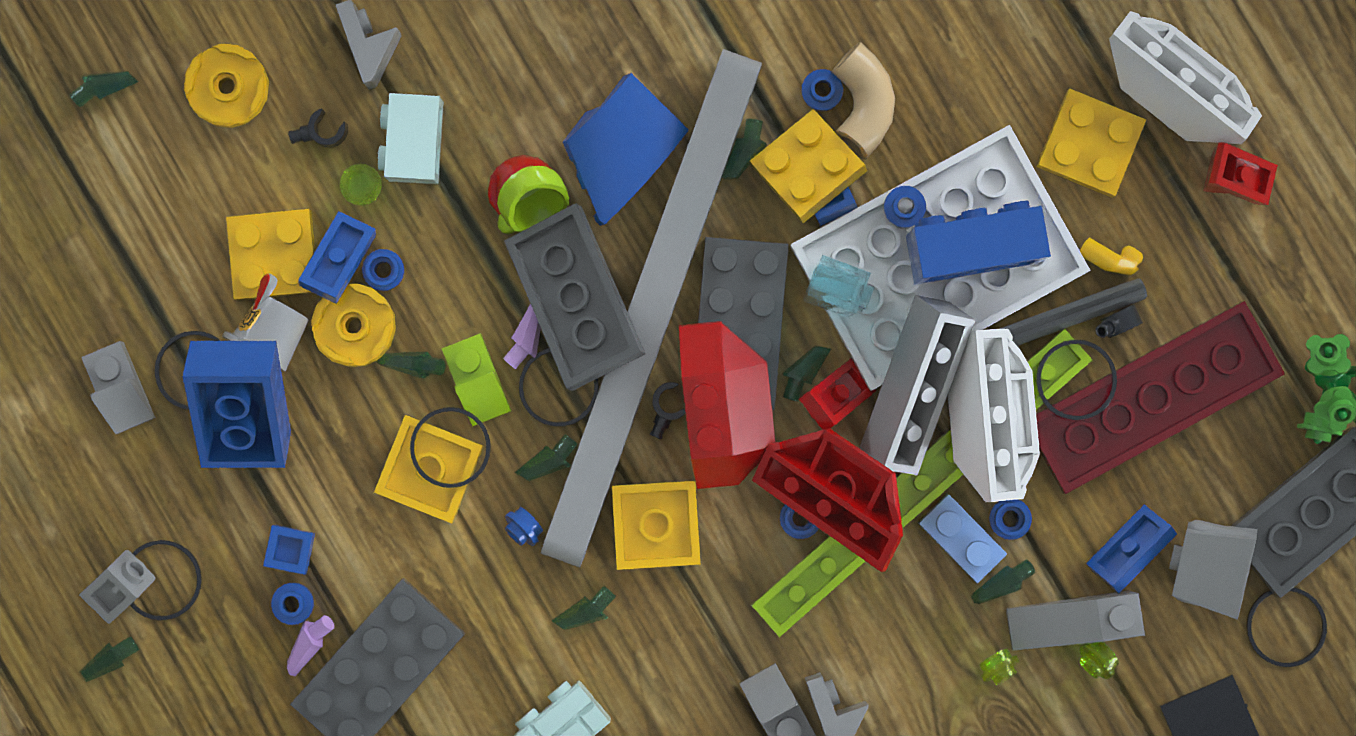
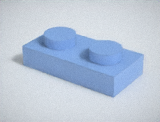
[918,494,1007,583]

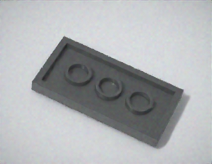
[504,203,645,391]
[698,237,788,410]
[1231,427,1356,598]
[290,578,466,736]

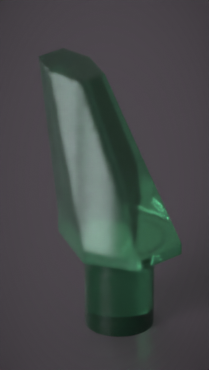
[69,71,139,107]
[722,119,767,179]
[782,345,831,402]
[377,352,446,379]
[514,434,577,481]
[971,559,1035,604]
[551,585,616,630]
[79,636,140,682]

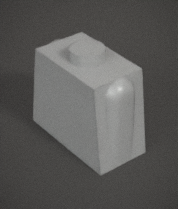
[1169,520,1258,620]

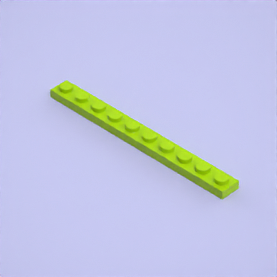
[751,329,1092,637]

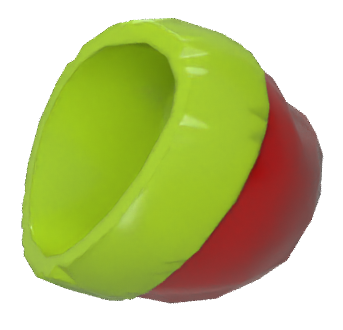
[488,155,569,235]

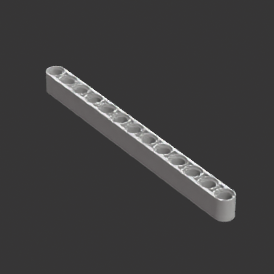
[541,49,762,568]

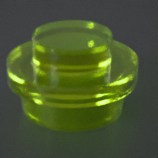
[340,164,382,206]
[1079,642,1119,679]
[979,648,1020,685]

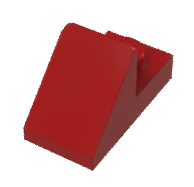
[1203,142,1278,205]
[799,358,877,430]

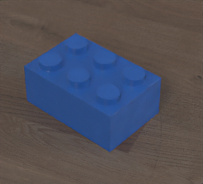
[906,200,1051,285]
[182,341,291,468]

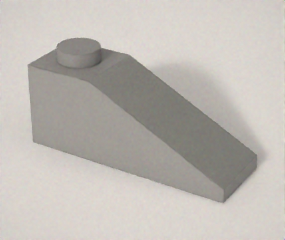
[1006,590,1145,650]

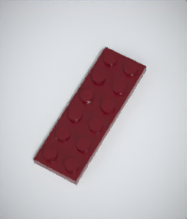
[1036,301,1285,494]

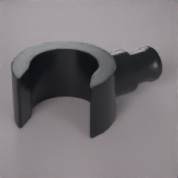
[288,108,348,148]
[1096,304,1143,338]
[649,382,686,440]

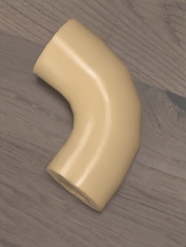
[832,42,895,159]

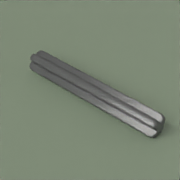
[1000,278,1147,346]

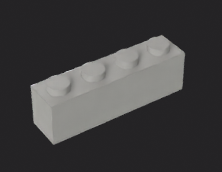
[859,295,975,475]

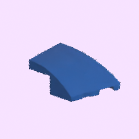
[563,73,689,226]

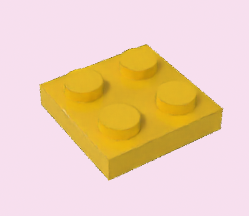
[1036,88,1146,198]
[749,109,867,223]
[226,209,315,301]
[374,415,484,524]
[612,481,701,570]

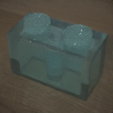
[803,255,874,318]

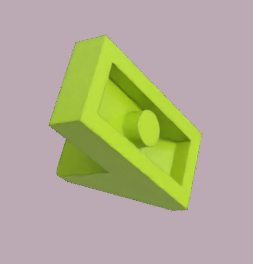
[442,333,512,426]

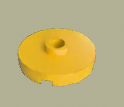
[184,44,269,128]
[311,283,396,367]

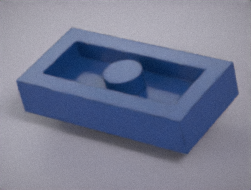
[298,211,376,304]
[1086,504,1177,594]

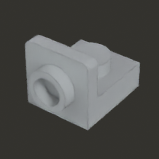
[79,550,156,624]

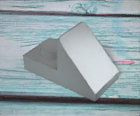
[336,0,401,90]
[81,341,155,434]
[739,663,816,736]
[805,672,869,736]

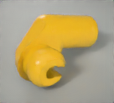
[1080,237,1143,275]

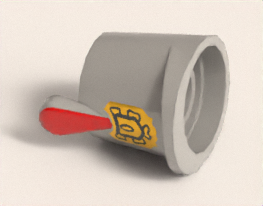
[222,274,309,372]

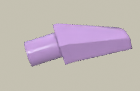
[503,304,541,369]
[287,615,334,676]

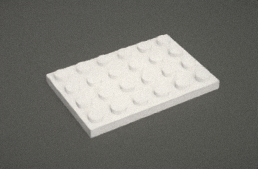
[790,125,1091,391]

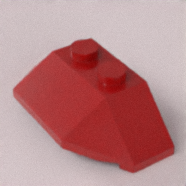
[679,321,776,489]
[752,428,903,572]

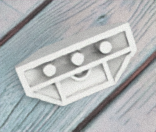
[1109,11,1262,144]
[948,329,1040,502]

